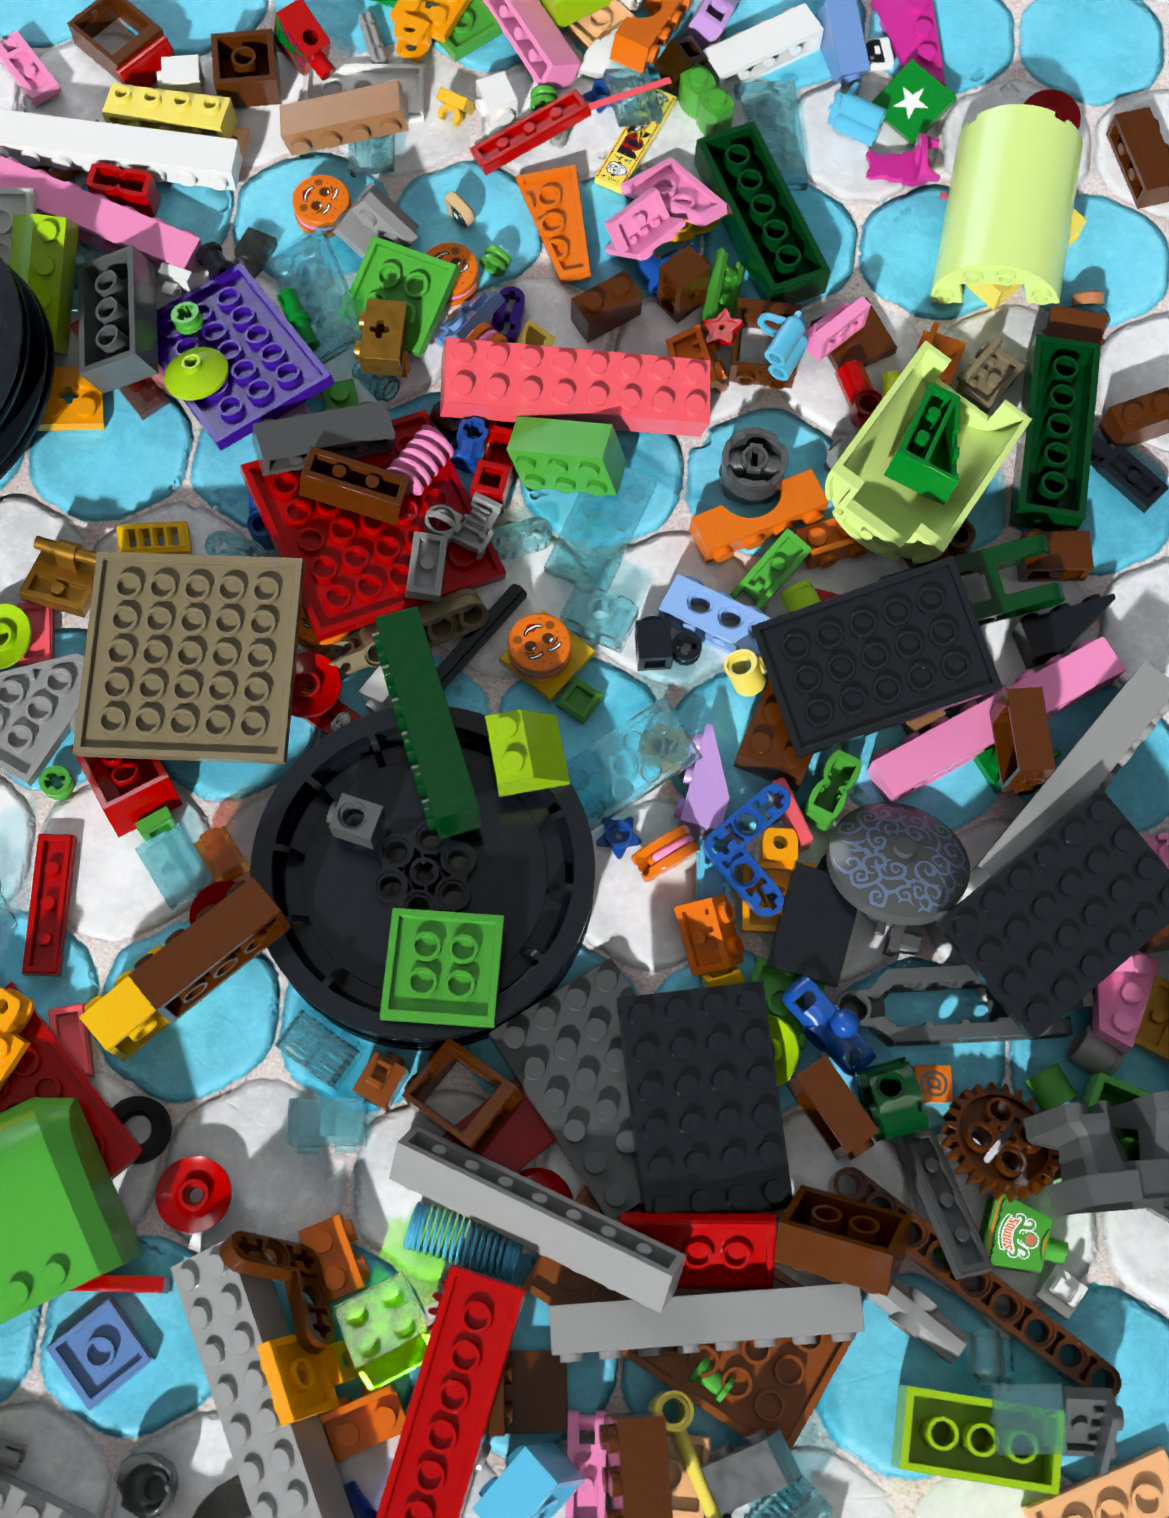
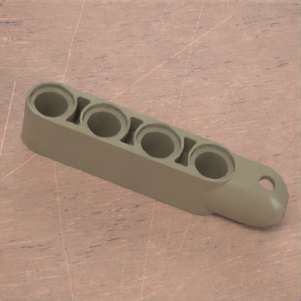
[325,588,489,676]

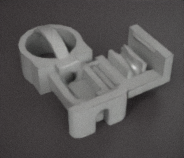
[423,492,503,560]

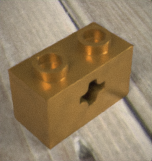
[355,298,409,377]

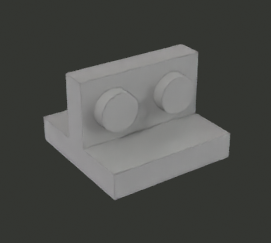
[333,182,419,259]

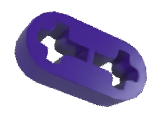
[491,287,525,343]

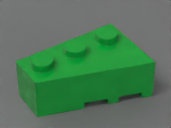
[884,382,960,505]

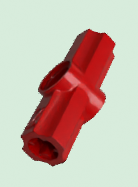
[835,360,883,431]

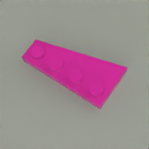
[871,0,946,87]

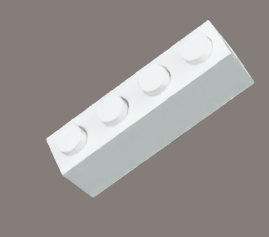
[703,3,824,93]

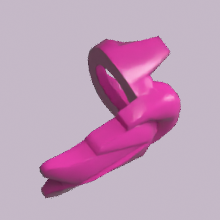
[866,133,940,187]

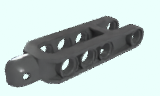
[834,965,1073,1047]

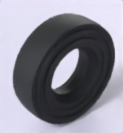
[112,1096,172,1164]

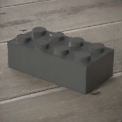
[78,245,159,394]

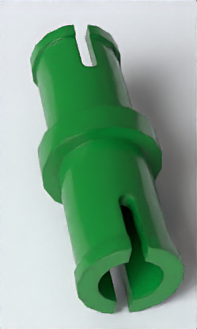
[276,288,320,352]

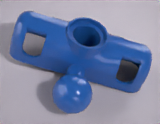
[782,976,876,1076]

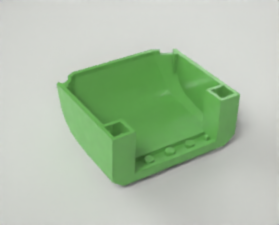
[0,1097,144,1324]

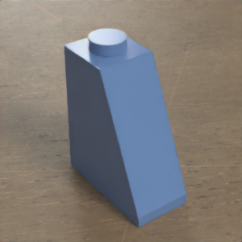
[815,0,870,86]

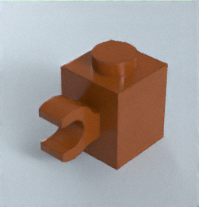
[352,1050,410,1113]

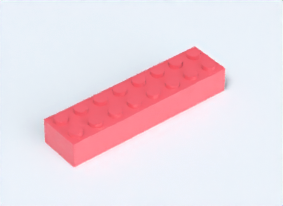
[440,337,710,437]

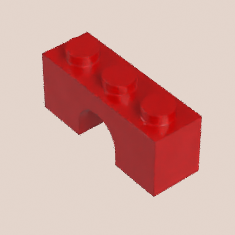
[470,420,516,513]

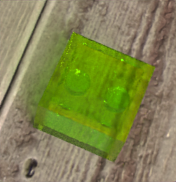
[332,1270,431,1392]

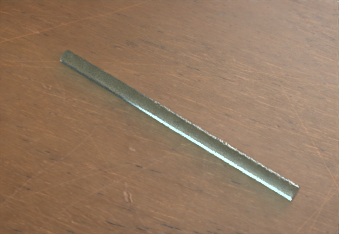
[619,442,712,513]

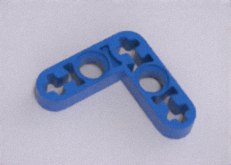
[703,784,791,918]

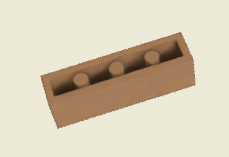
[279,80,409,156]

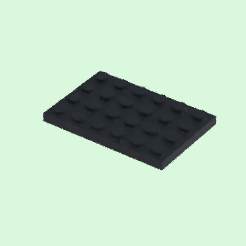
[751,556,1003,759]
[935,787,1169,1040]
[616,981,793,1214]

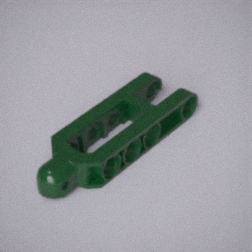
[879,534,1066,626]

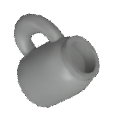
[1066,1017,1123,1076]

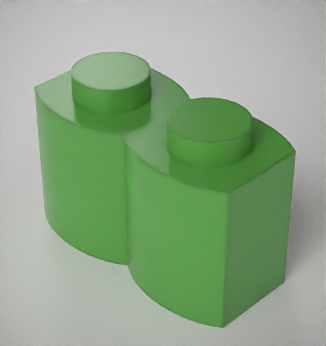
[678,64,734,136]
[803,749,862,831]

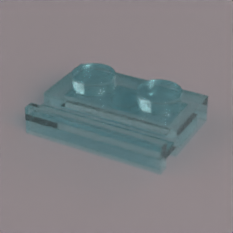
[603,68,663,127]
[348,134,395,178]
[135,822,216,910]

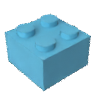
[472,1443,586,1518]

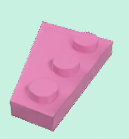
[1092,950,1160,1053]

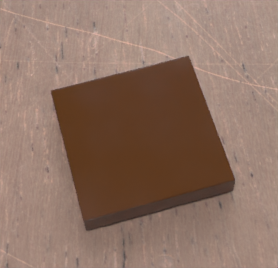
[810,298,897,370]

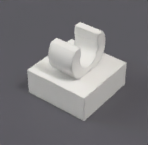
[157,262,197,304]
[1033,1264,1088,1320]

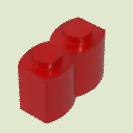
[85,163,161,218]

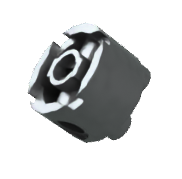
[719,427,788,505]

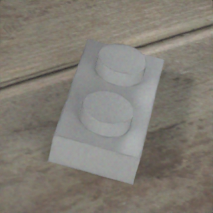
[405,531,448,602]

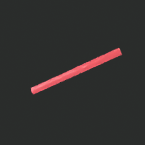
[589,77,672,110]

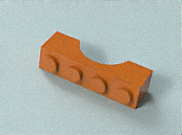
[609,0,693,74]
[689,468,829,564]

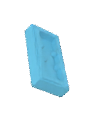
[695,839,732,904]

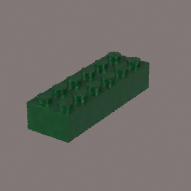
[694,121,831,304]
[1009,334,1101,531]
[371,606,482,839]

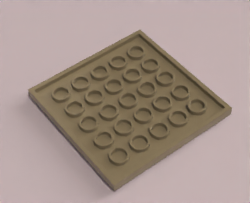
[73,552,305,765]

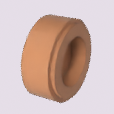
[1072,290,1105,309]

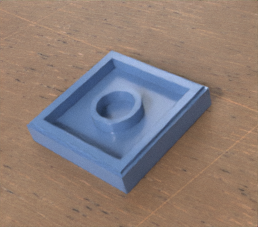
[45,1296,156,1411]

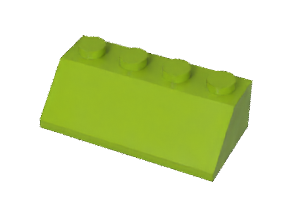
[9,214,79,356]

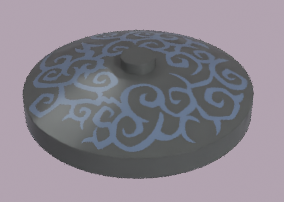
[826,802,970,926]

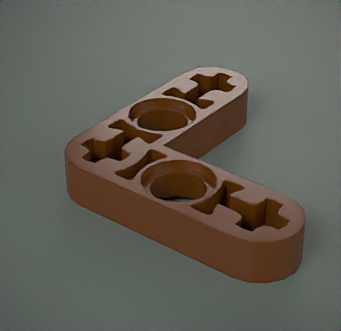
[219,1231,336,1355]

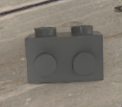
[1059,1386,1124,1474]

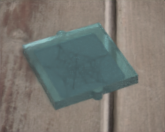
[989,1384,1068,1455]

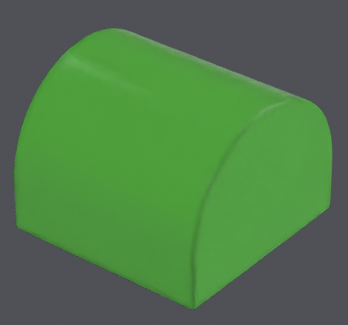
[1024,1063,1077,1111]

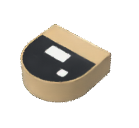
[444,191,475,228]

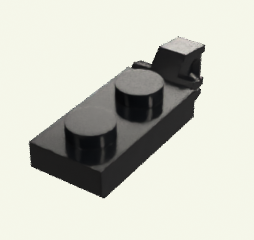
[1090,434,1169,513]

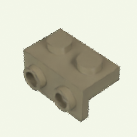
[956,335,1026,414]

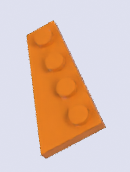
[515,164,592,284]

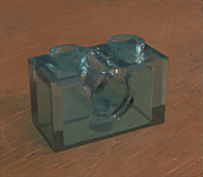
[560,581,639,654]

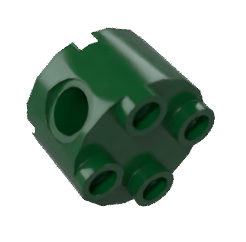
[856,1057,929,1142]

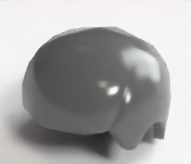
[113,1452,178,1518]

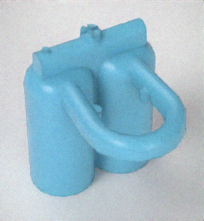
[827,82,887,148]
[757,310,809,381]

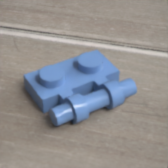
[434,290,506,347]

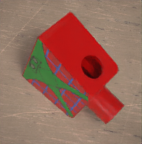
[273,0,336,81]

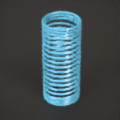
[403,1201,524,1281]

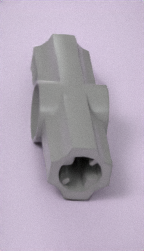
[860,1277,970,1364]

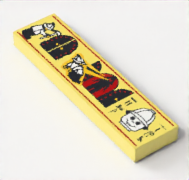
[595,88,677,195]

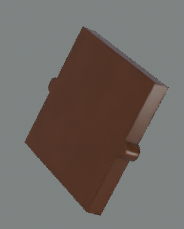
[1042,305,1108,345]

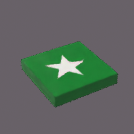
[871,59,957,147]

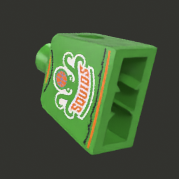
[979,1193,1069,1273]

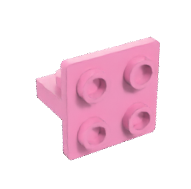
[604,188,686,261]

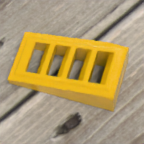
[116,521,192,554]

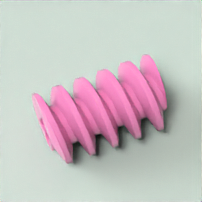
[386,424,454,496]

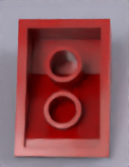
[71,747,183,838]

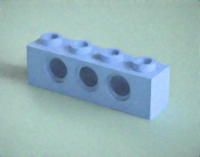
[658,574,772,672]

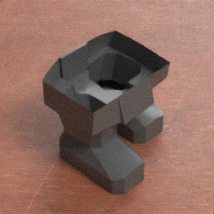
[1023,1090,1169,1216]

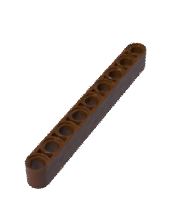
[828,1167,1122,1397]

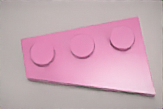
[621,157,727,228]

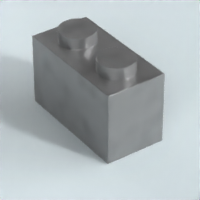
[701,1428,801,1514]

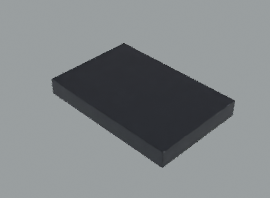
[766,862,858,988]

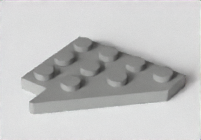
[0,653,84,787]

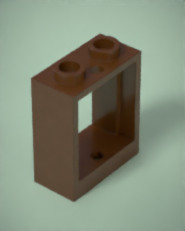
[67,0,164,84]
[728,297,802,389]
[989,687,1056,796]
[402,1039,523,1155]
[786,1055,880,1161]

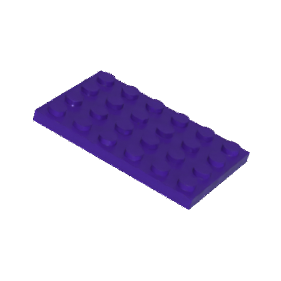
[157,262,335,451]

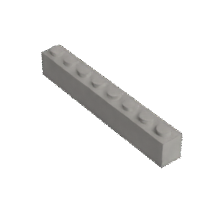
[389,1125,687,1313]
[549,1284,865,1363]

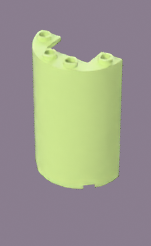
[930,104,1083,305]
[825,340,1032,563]

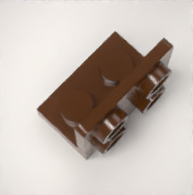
[488,1350,568,1437]

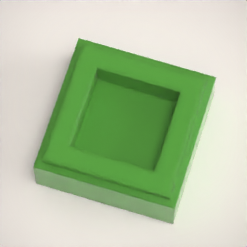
[556,676,604,725]
[134,806,179,843]

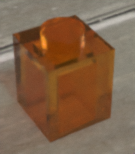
[193,825,250,882]

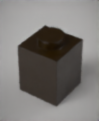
[653,35,708,89]

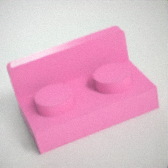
[806,296,871,362]

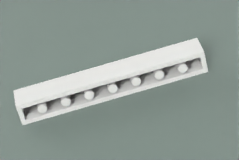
[0,109,243,191]

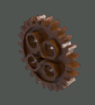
[940,1082,1060,1202]

